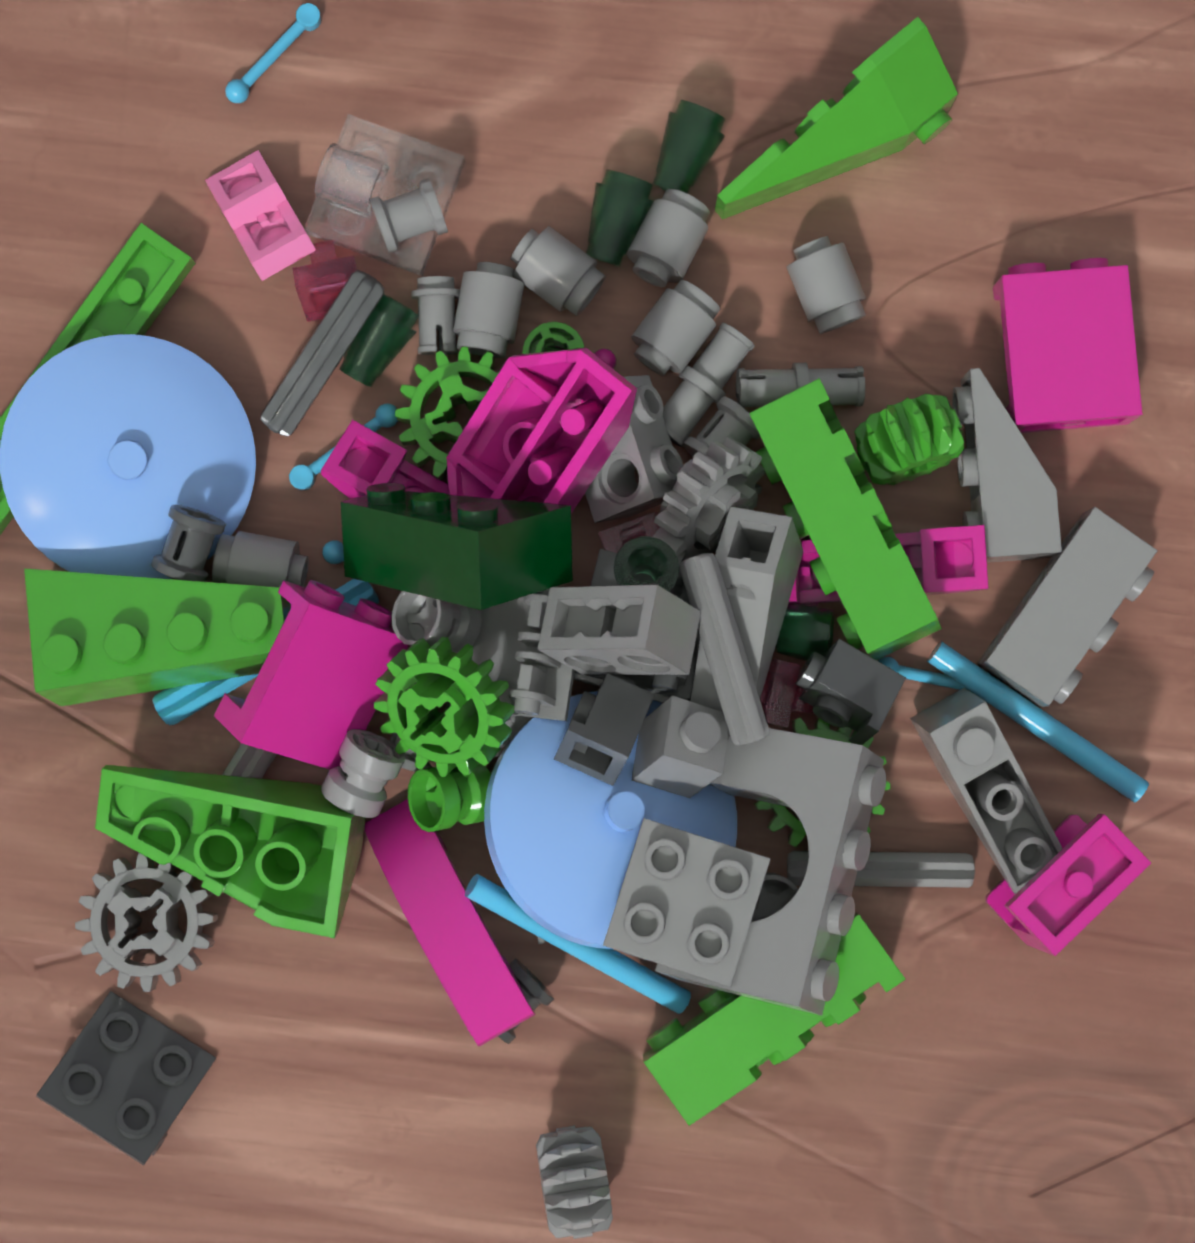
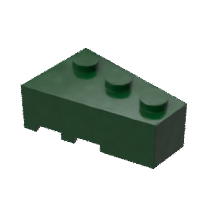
[341,483,573,610]

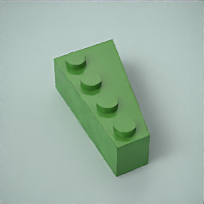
[749,378,942,660]
[24,568,291,706]
[643,913,906,1126]

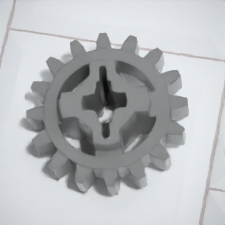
[652,437,765,567]
[75,853,218,992]

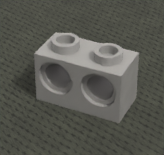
[585,375,683,523]
[537,585,701,675]

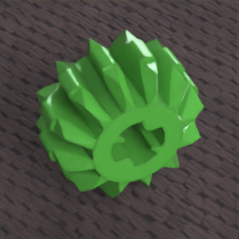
[854,394,965,486]

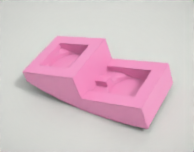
[205,150,316,281]

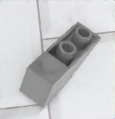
[952,368,1062,563]
[690,506,804,712]
[910,688,1063,894]

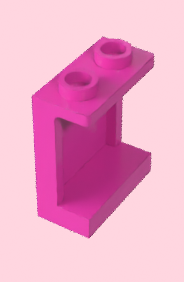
[993,258,1143,433]
[214,580,408,770]
[985,814,1151,956]

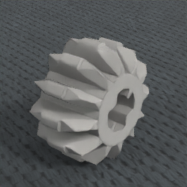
[536,1125,613,1239]

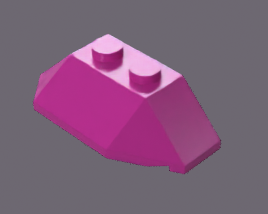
[446,348,637,514]

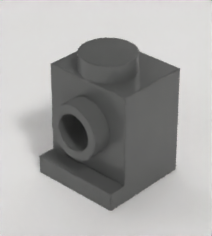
[795,639,906,745]
[554,673,655,786]

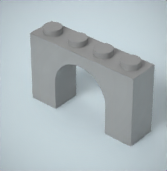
[655,728,886,1016]

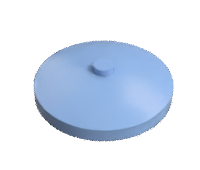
[0,334,256,579]
[484,691,737,949]

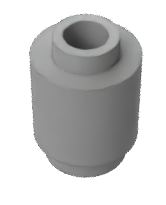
[627,189,710,287]
[510,226,606,316]
[786,236,866,334]
[453,262,524,358]
[631,280,720,376]
[212,531,309,587]

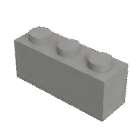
[976,507,1158,708]

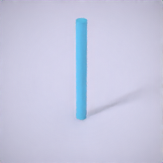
[927,641,1149,803]
[465,874,691,1014]

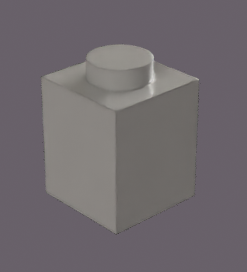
[632,695,729,798]

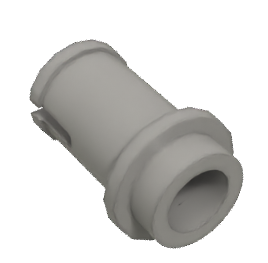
[411,276,460,355]

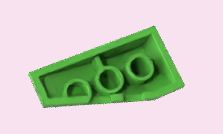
[715,17,958,220]
[95,765,366,938]

